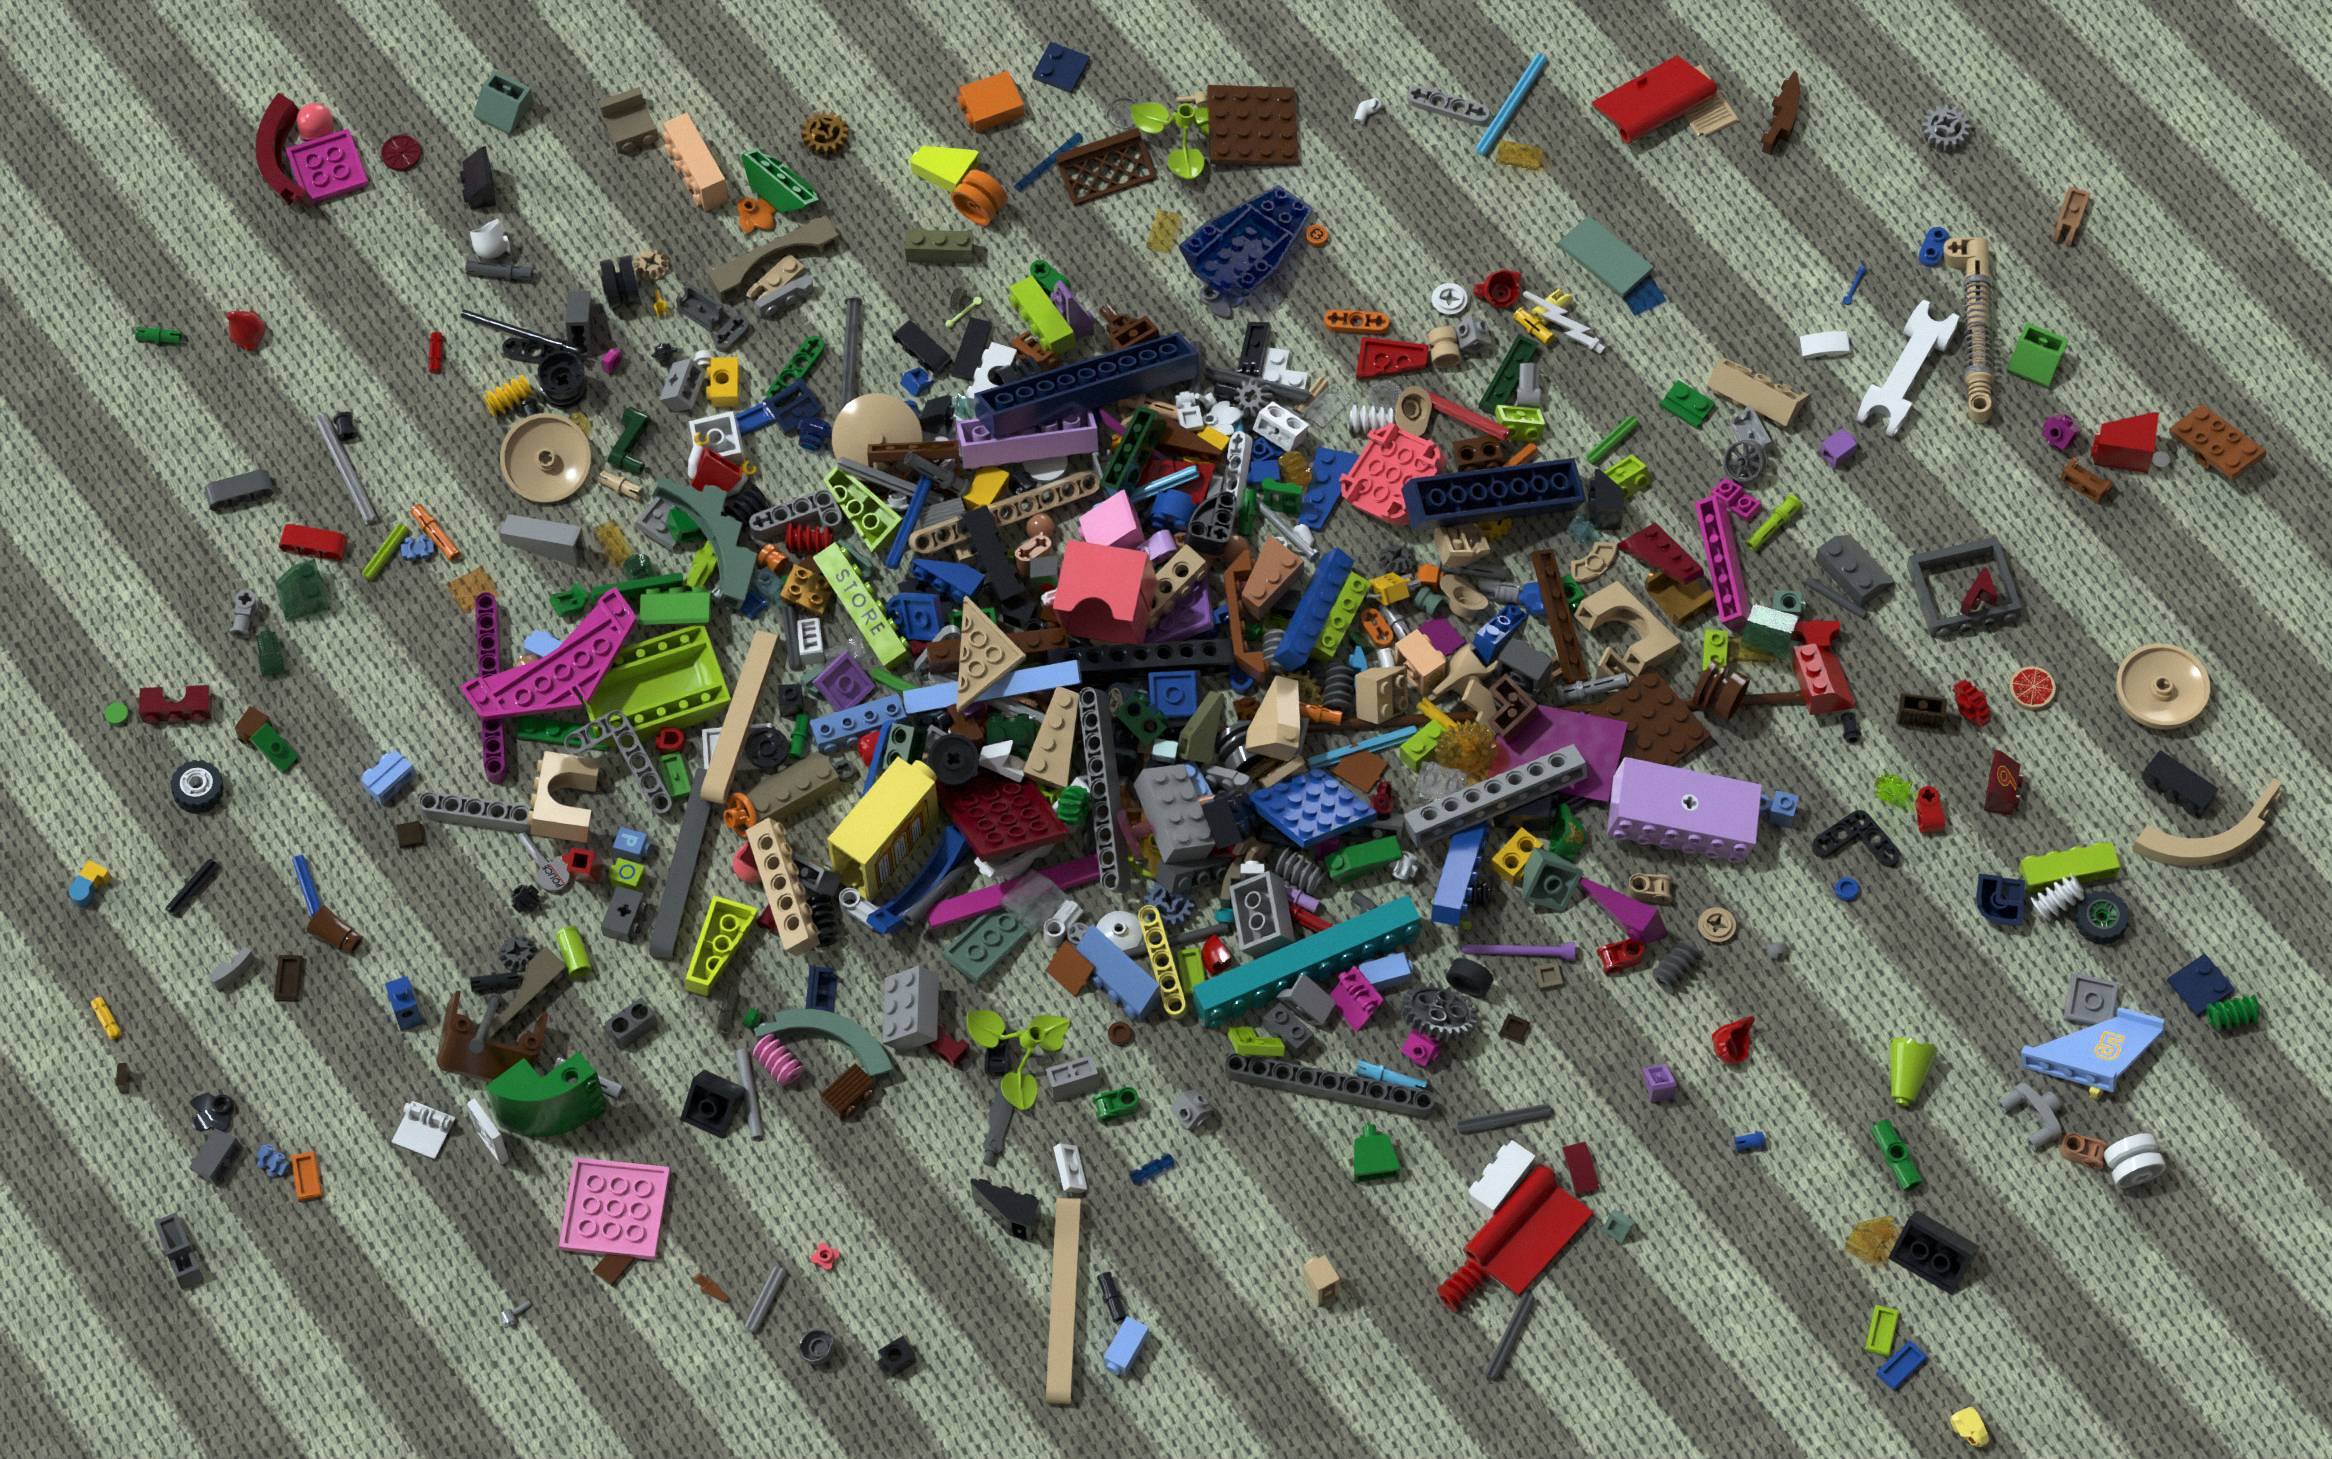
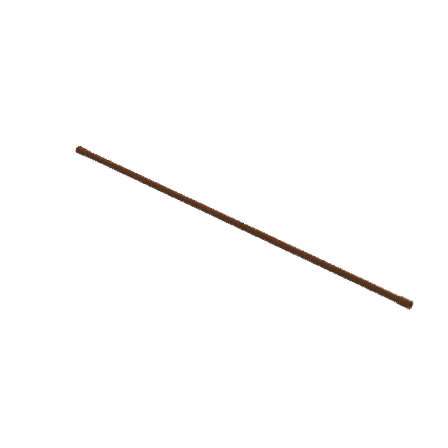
[1078,690,1806,747]

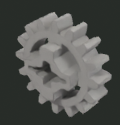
[1921,105,1970,151]

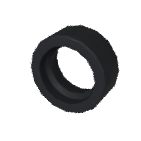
[1446,958,1494,998]

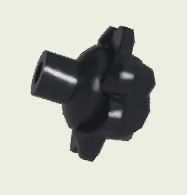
[651,343,678,366]

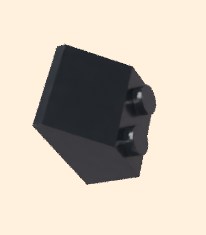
[460,146,496,210]
[680,1070,746,1139]

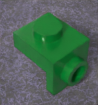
[549,582,589,618]

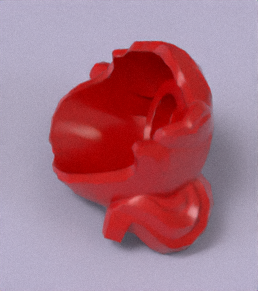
[1473,269,1522,309]

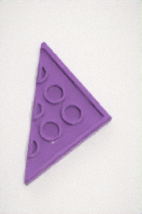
[1144,570,1214,644]

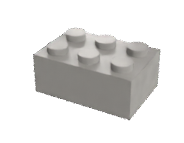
[1229,871,1295,958]
[883,966,939,1051]

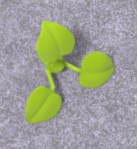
[1130,102,1209,180]
[967,1010,1070,1111]

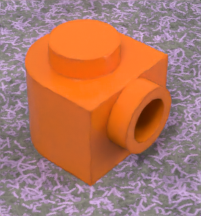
[1416,564,1445,594]

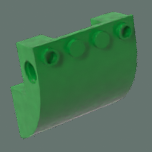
[485,1052,607,1137]

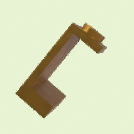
[1645,570,1716,629]

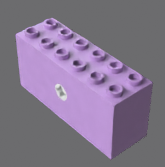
[1607,757,1762,863]

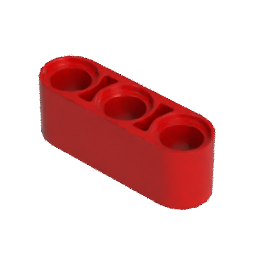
[278,524,348,561]

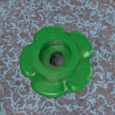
[742,1007,762,1029]

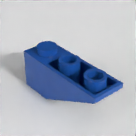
[911,559,985,604]
[1472,603,1529,665]

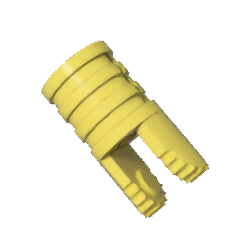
[1531,289,1573,326]

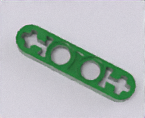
[766,336,824,408]

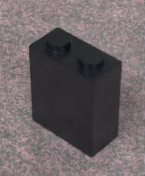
[1493,790,1560,831]

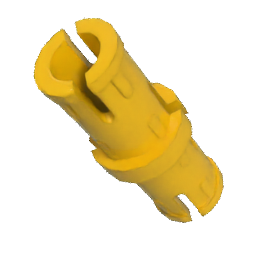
[1513,307,1555,346]

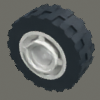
[170,760,224,813]

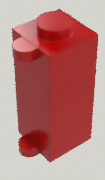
[562,847,603,884]

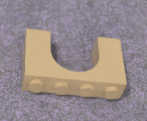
[1574,581,1681,677]
[527,751,600,843]

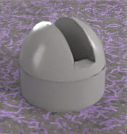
[1767,942,1787,959]

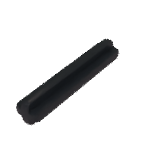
[165,859,219,916]

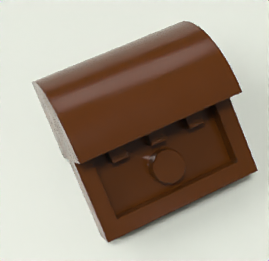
[947,703,986,755]

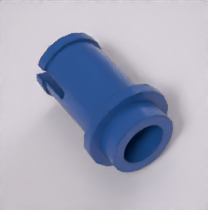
[1734,1130,1766,1152]

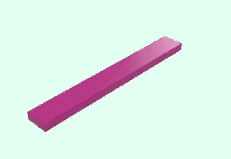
[925,854,1100,930]

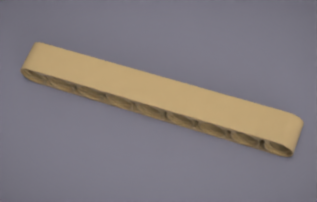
[908,472,1100,554]
[700,630,780,804]
[1046,1198,1081,1404]

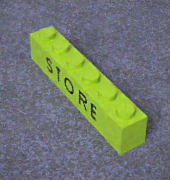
[813,542,912,671]

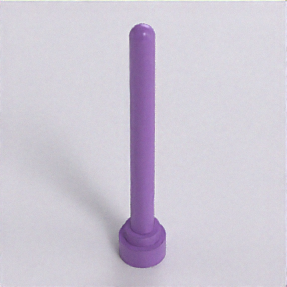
[1461,942,1575,961]

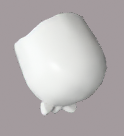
[470,219,510,259]

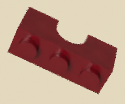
[139,685,213,725]

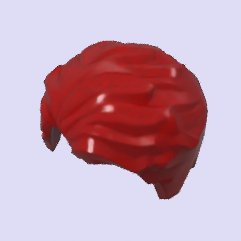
[858,730,888,771]

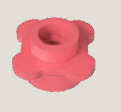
[811,1243,840,1270]

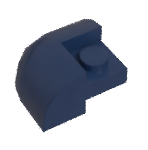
[1976,873,2025,926]

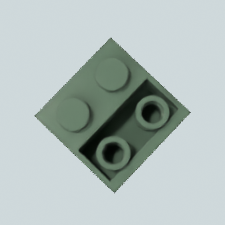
[473,70,534,135]

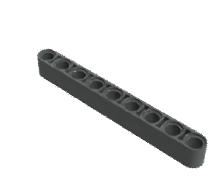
[1078,687,1131,893]
[649,768,714,960]
[1225,1053,1435,1118]

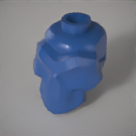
[1519,582,1547,617]

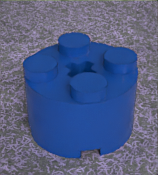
[1149,489,1200,536]

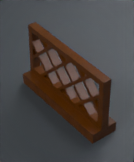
[1055,128,1156,206]
[867,440,961,500]

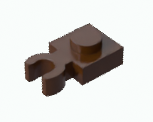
[1233,697,1259,721]

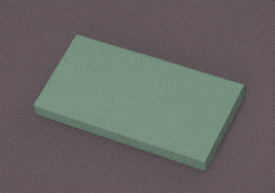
[1558,215,1654,298]
[941,904,1039,984]

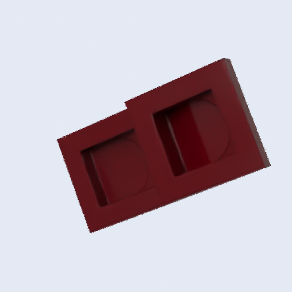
[1562,1142,1599,1194]

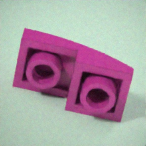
[1711,478,1762,523]

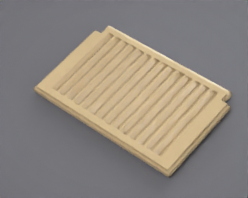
[1683,65,1739,137]

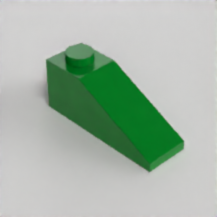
[1324,836,1404,885]

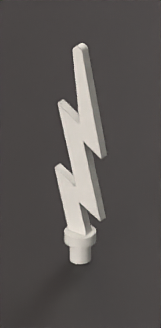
[1523,291,1605,354]

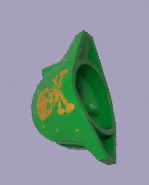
[1549,803,1586,861]

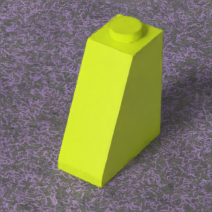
[910,146,980,193]

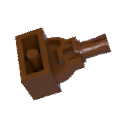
[1099,303,1160,352]

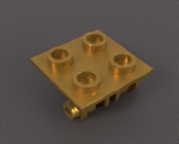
[779,564,833,617]

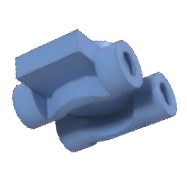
[401,535,434,561]
[256,1144,290,1177]

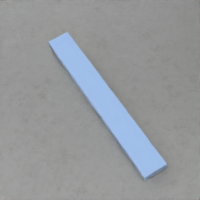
[903,660,1082,715]

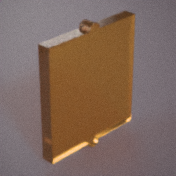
[446,566,499,614]

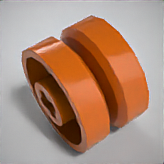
[950,170,1008,226]

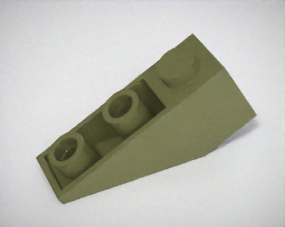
[1176,691,1224,763]

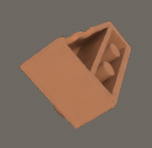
[1241,535,1304,620]

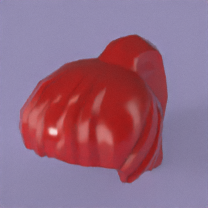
[1712,1015,1755,1066]

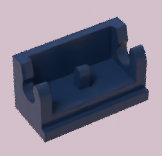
[805,965,837,1013]

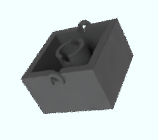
[1494,637,1553,702]

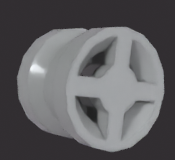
[1067,923,1089,948]

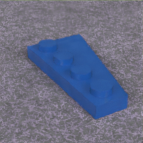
[1298,446,1360,532]

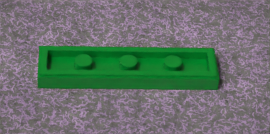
[590,572,684,603]

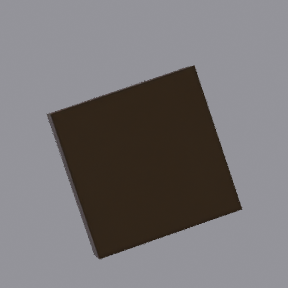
[396,821,423,849]
[1499,1013,1530,1044]
[116,1063,131,1093]

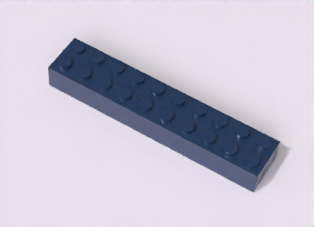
[974,332,1199,438]

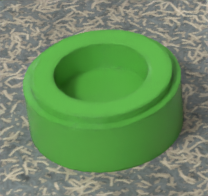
[105,702,129,726]

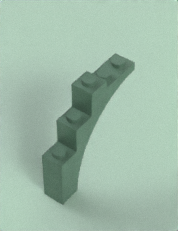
[653,478,757,610]

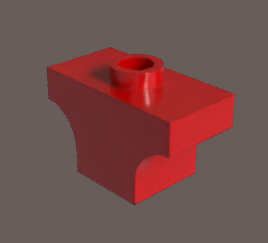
[1791,620,1840,651]

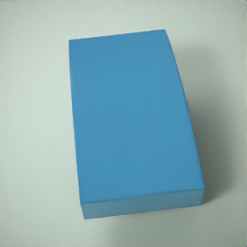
[1348,646,1367,690]

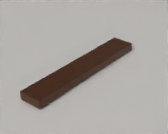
[1530,549,1588,685]

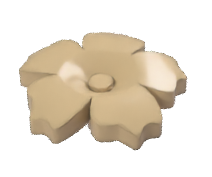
[1117,410,1135,428]

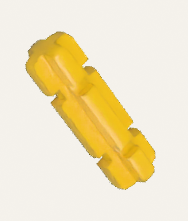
[91,997,121,1040]

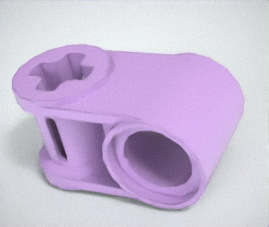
[1134,530,1178,567]

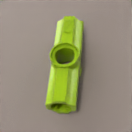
[682,540,718,591]

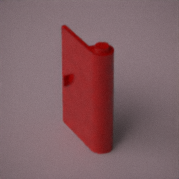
[1592,55,1718,144]
[1463,1166,1594,1296]

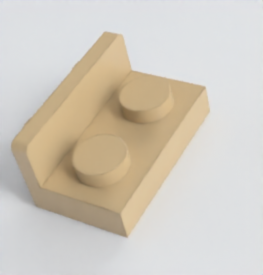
[1258,754,1307,788]

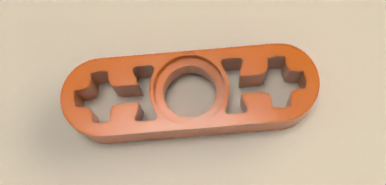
[1324,310,1389,335]

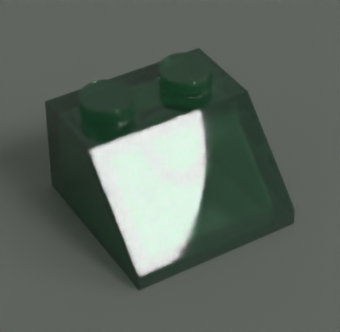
[275,559,330,622]
[1741,604,1799,661]

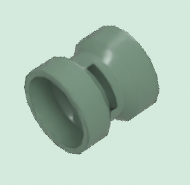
[1413,586,1445,617]

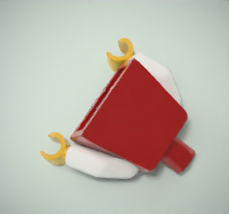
[688,432,756,498]

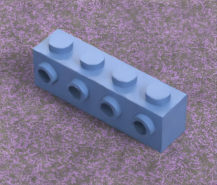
[810,693,908,754]

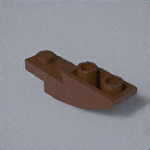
[1761,71,1800,155]

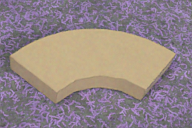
[1570,542,1617,584]

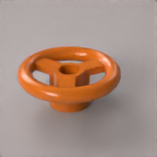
[724,793,757,838]

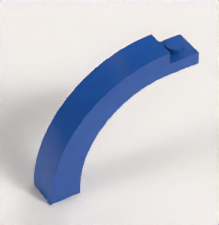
[866,823,970,935]

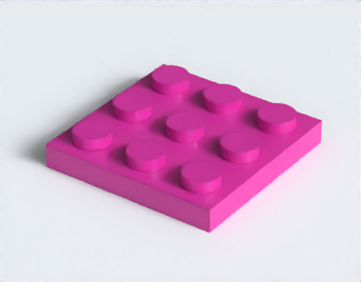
[286,129,369,203]

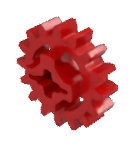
[1953,679,1992,728]

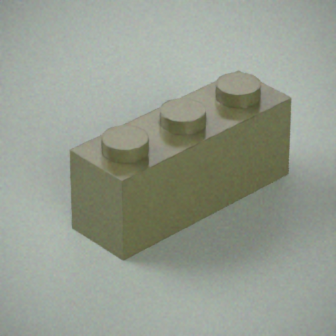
[905,230,974,263]

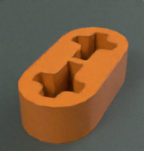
[1361,608,1393,649]

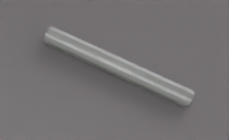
[837,457,944,505]

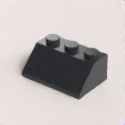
[1888,1210,1980,1295]

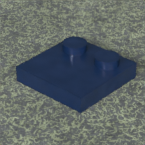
[1032,41,1090,94]
[2167,953,2235,1017]

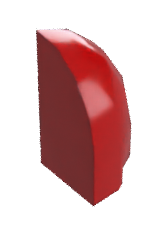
[1201,935,1231,976]

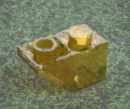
[1844,1215,1896,1265]

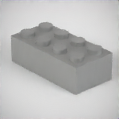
[1134,764,1216,864]

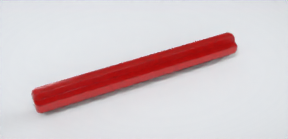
[1424,389,1510,441]

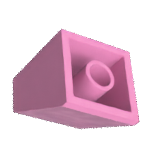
[1078,490,1146,550]

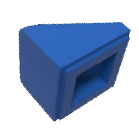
[900,367,935,397]

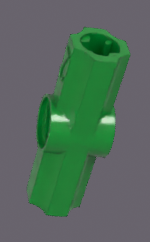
[1870,1120,1923,1192]

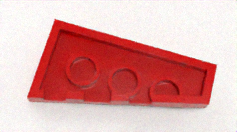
[1137,459,1217,504]

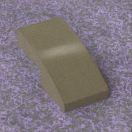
[1220,857,1241,908]

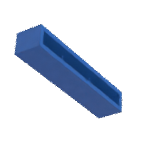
[1273,547,1355,672]
[1431,819,1492,926]

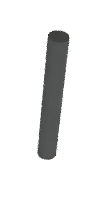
[1804,576,1868,619]

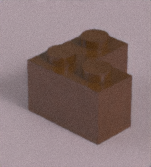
[1488,674,1541,744]

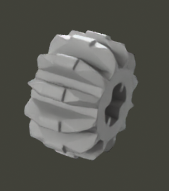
[1234,378,1274,417]

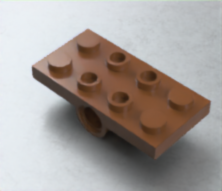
[2169,404,2266,481]

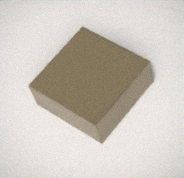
[1534,962,1563,991]

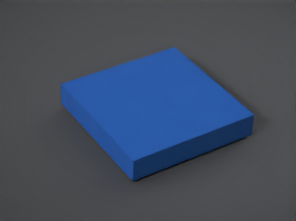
[1149,671,1197,719]

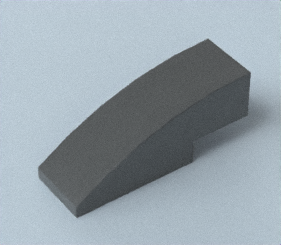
[154,1212,204,1289]

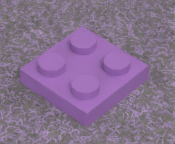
[812,651,876,712]

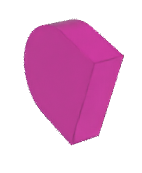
[602,348,622,374]

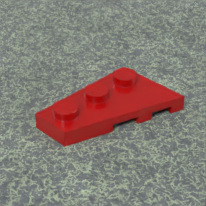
[1356,337,1429,380]

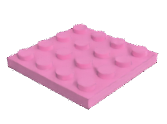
[559,1157,670,1260]

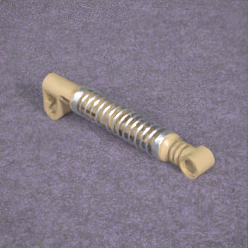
[1943,237,1994,424]

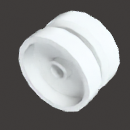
[2104,1133,2166,1188]

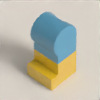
[69,860,112,908]

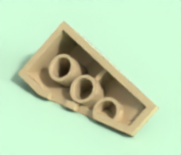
[1245,675,1300,761]

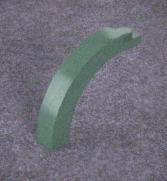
[754,1009,894,1083]

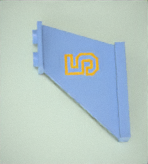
[2021,1007,2165,1092]

